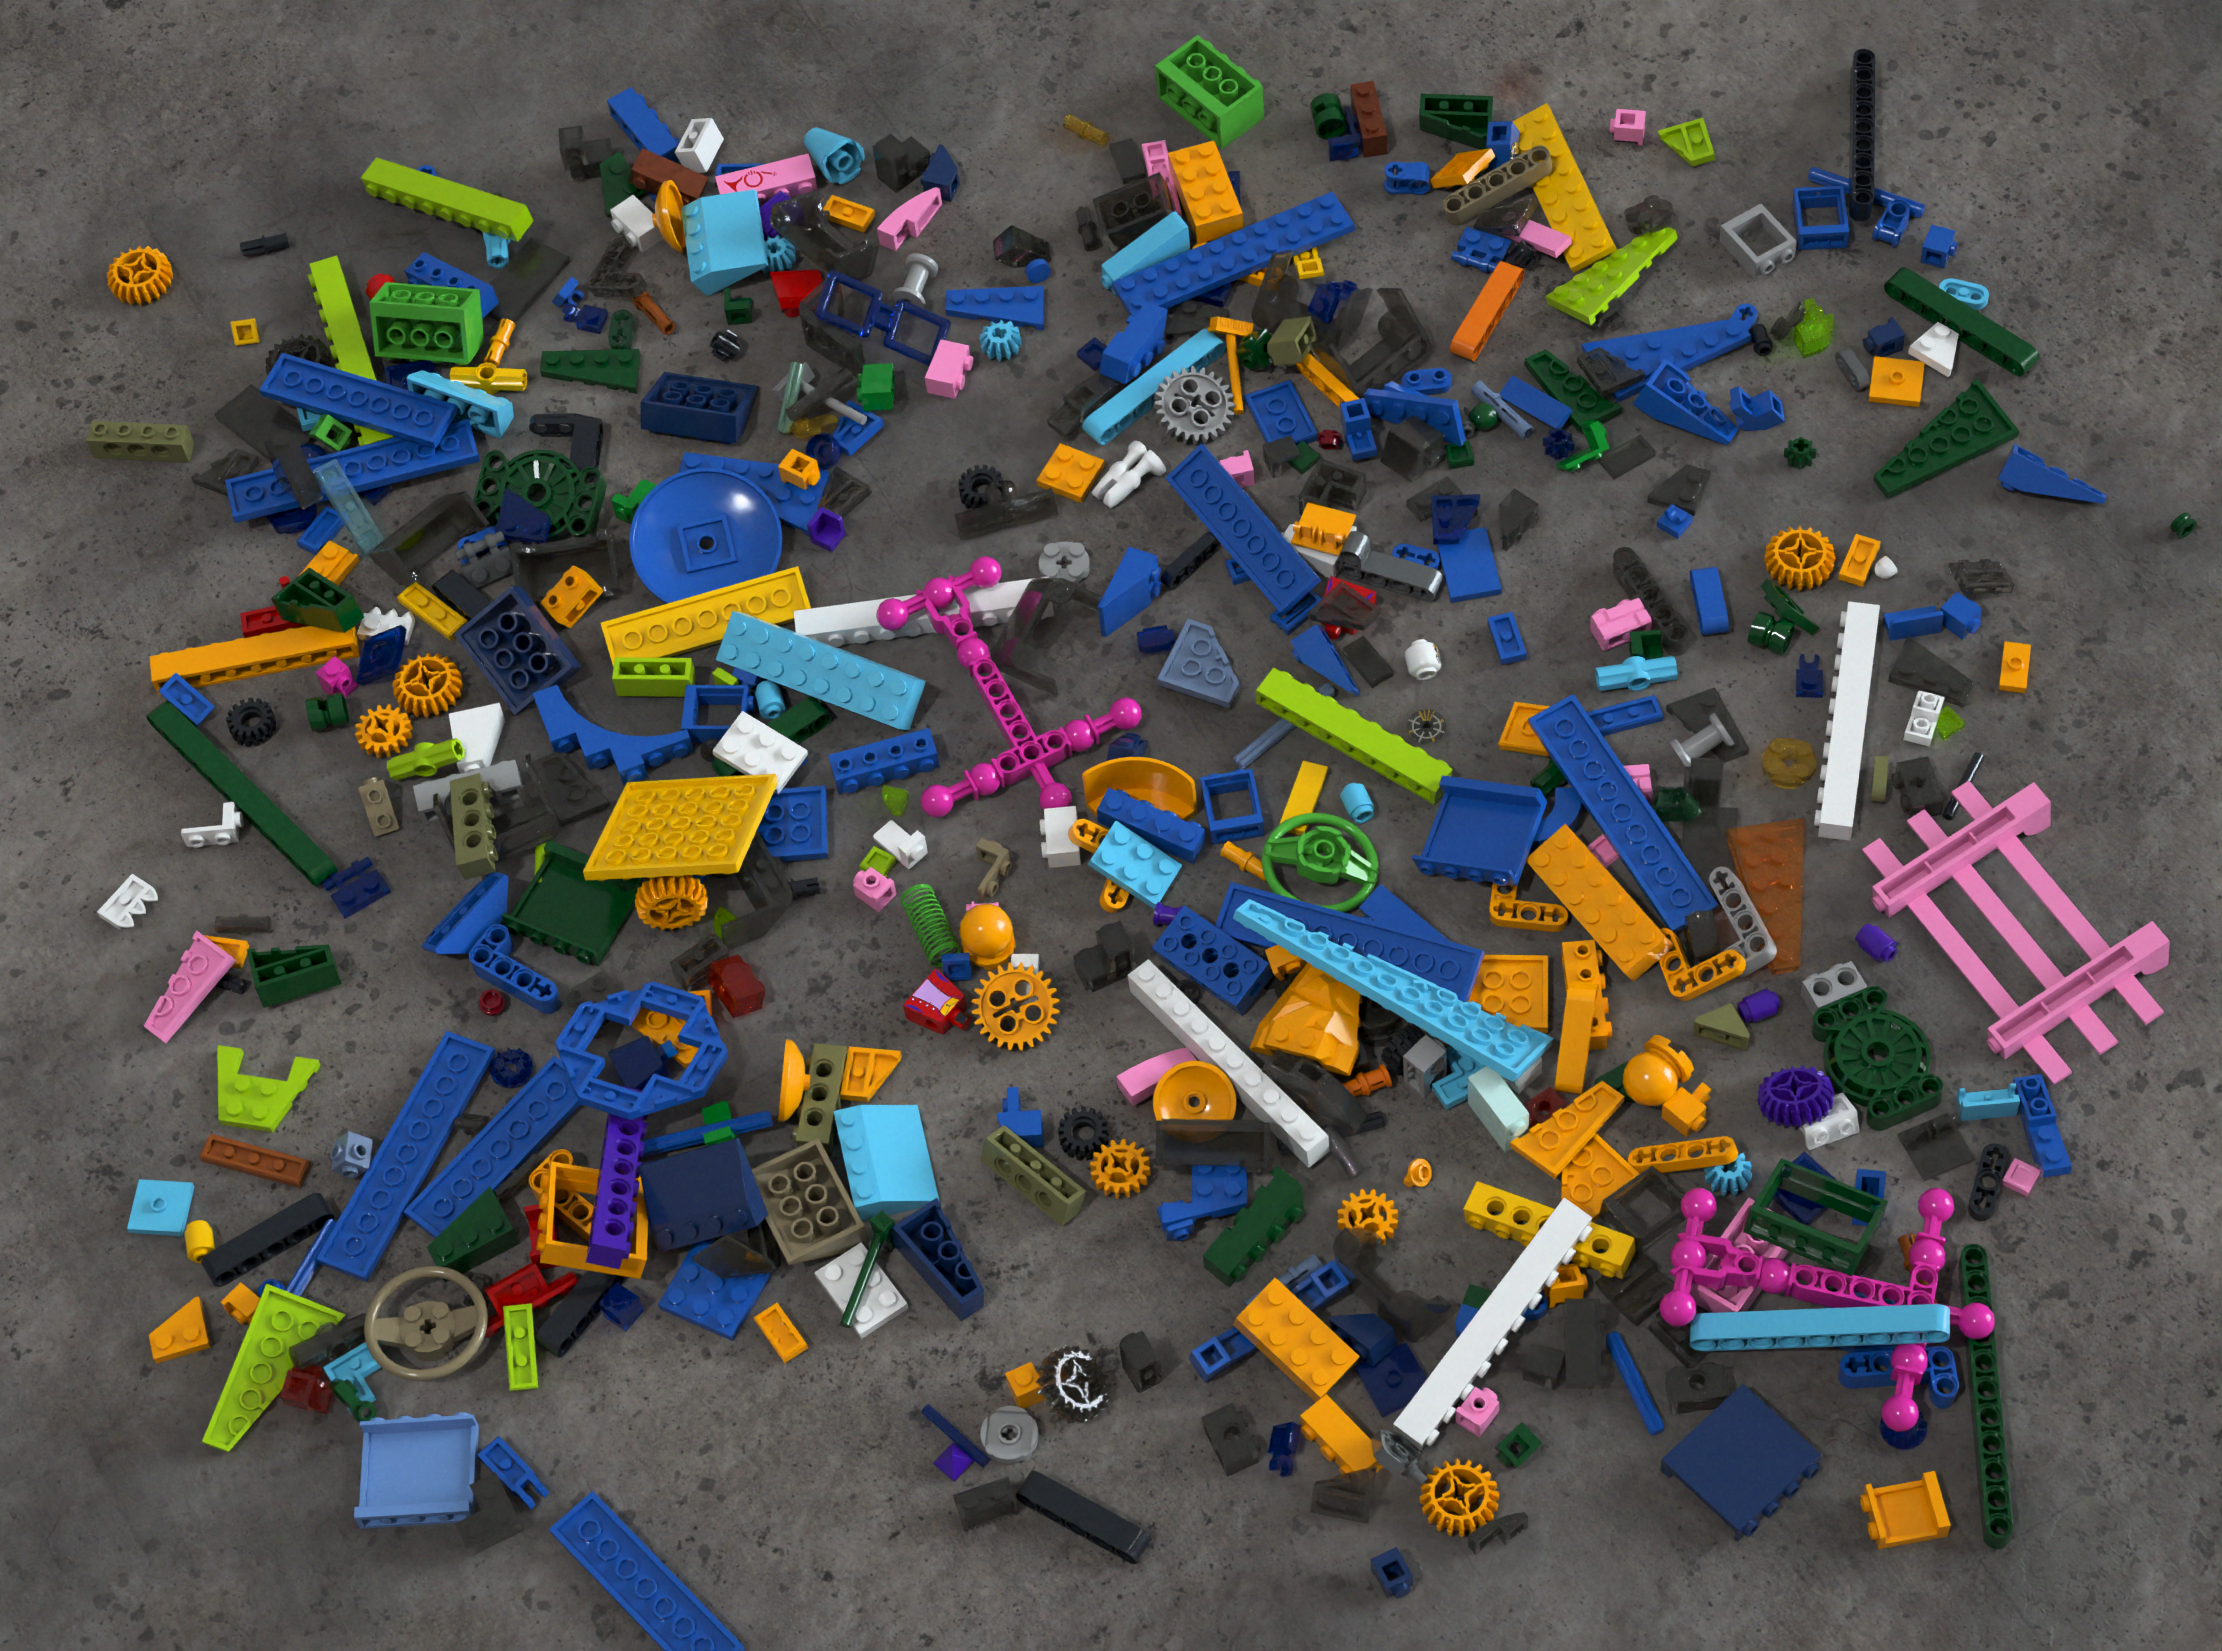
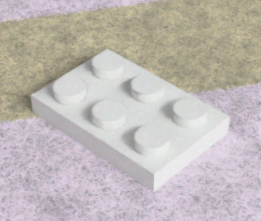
[713,711,808,794]
[814,1242,908,1339]

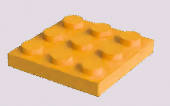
[1468,955,1548,1033]

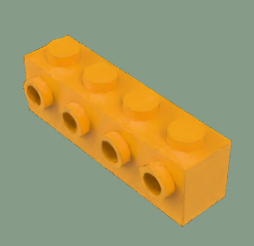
[1561,940,1612,1050]

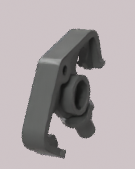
[1371,1429,1428,1486]

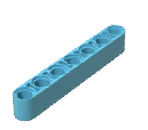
[1082,328,1226,445]

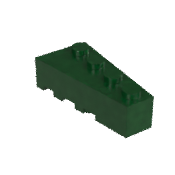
[1203,1166,1304,1288]

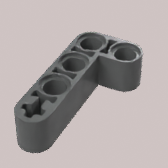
[1339,531,1443,602]

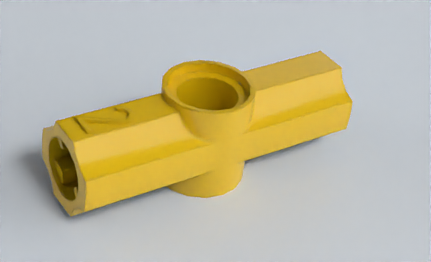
[450,363,527,395]

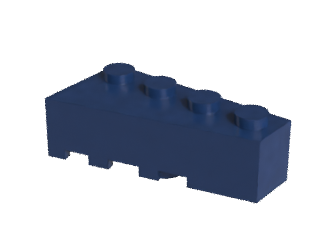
[892,1198,984,1322]

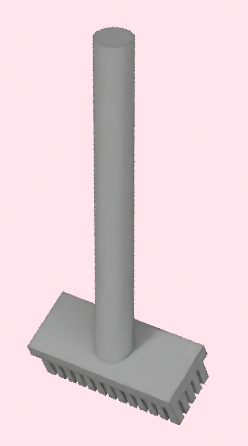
[772,362,867,425]

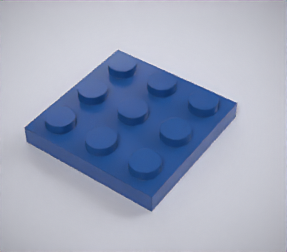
[747,785,828,864]
[658,1239,773,1341]

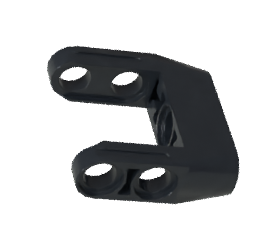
[529,413,603,483]

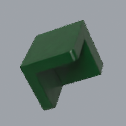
[724,288,752,325]
[1629,630,1663,660]

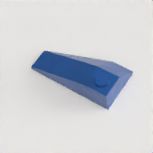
[1633,359,1739,445]
[1998,444,2106,504]

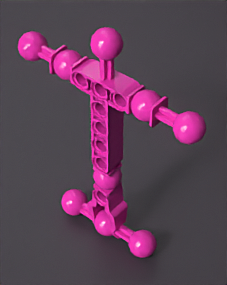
[876,556,1142,818]
[1659,1188,1995,1432]

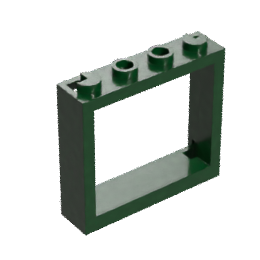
[1743,1158,1888,1276]

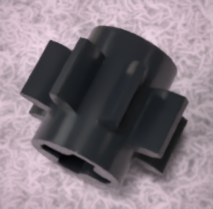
[1507,239,1537,269]
[709,329,740,362]

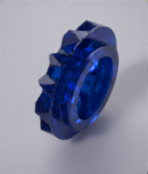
[489,1047,533,1088]
[1880,1412,1927,1450]

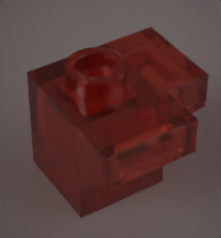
[280,1362,332,1414]

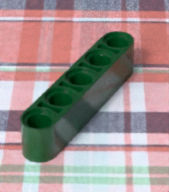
[712,696,831,777]

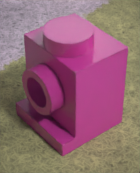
[316,656,358,698]

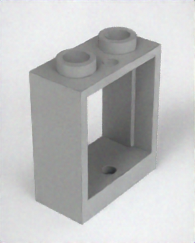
[1720,204,1797,279]

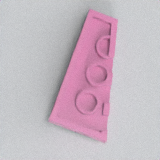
[144,930,236,1044]

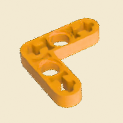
[1068,819,1129,913]
[1489,883,1568,932]
[1658,928,1746,1002]

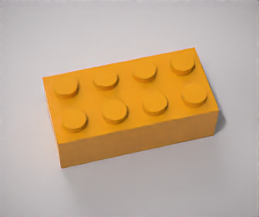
[1168,140,1244,244]
[1233,1278,1360,1403]

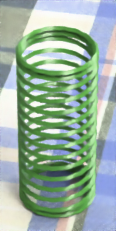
[900,884,961,967]

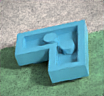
[1432,1046,1485,1110]
[323,1342,382,1415]

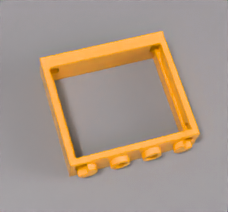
[536,1161,648,1279]

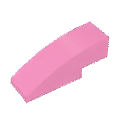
[877,187,942,251]
[1116,1047,1197,1106]

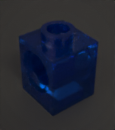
[599,1282,644,1332]

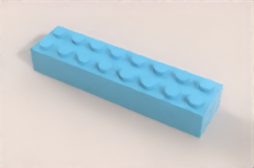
[716,611,926,730]

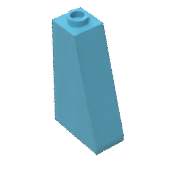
[1100,211,1190,296]

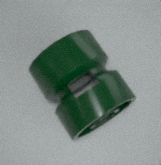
[1310,93,1347,139]
[1747,611,1795,656]
[305,692,349,732]

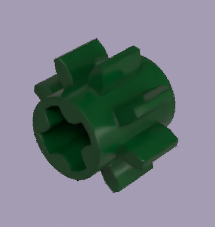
[1784,437,1816,470]

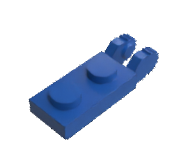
[477,1436,549,1510]

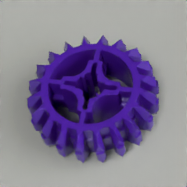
[1757,1065,1834,1128]

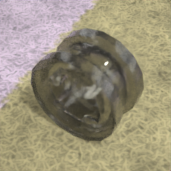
[1176,979,1200,1005]

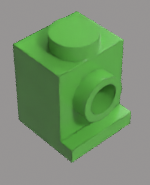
[309,414,352,452]

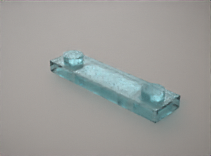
[313,459,387,557]

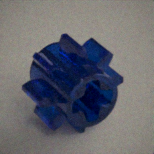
[1543,428,1574,460]

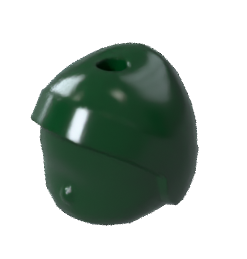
[1469,401,1497,430]

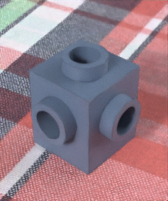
[330,1131,373,1179]

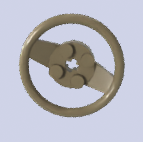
[364,1266,488,1381]

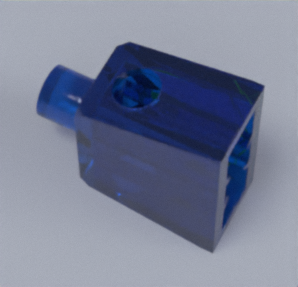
[608,1036,678,1091]

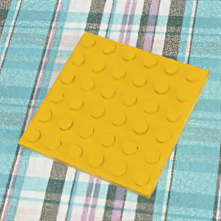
[583,774,778,881]

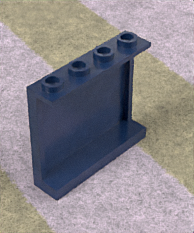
[1660,1384,1821,1542]

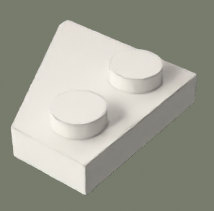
[1908,322,1959,377]

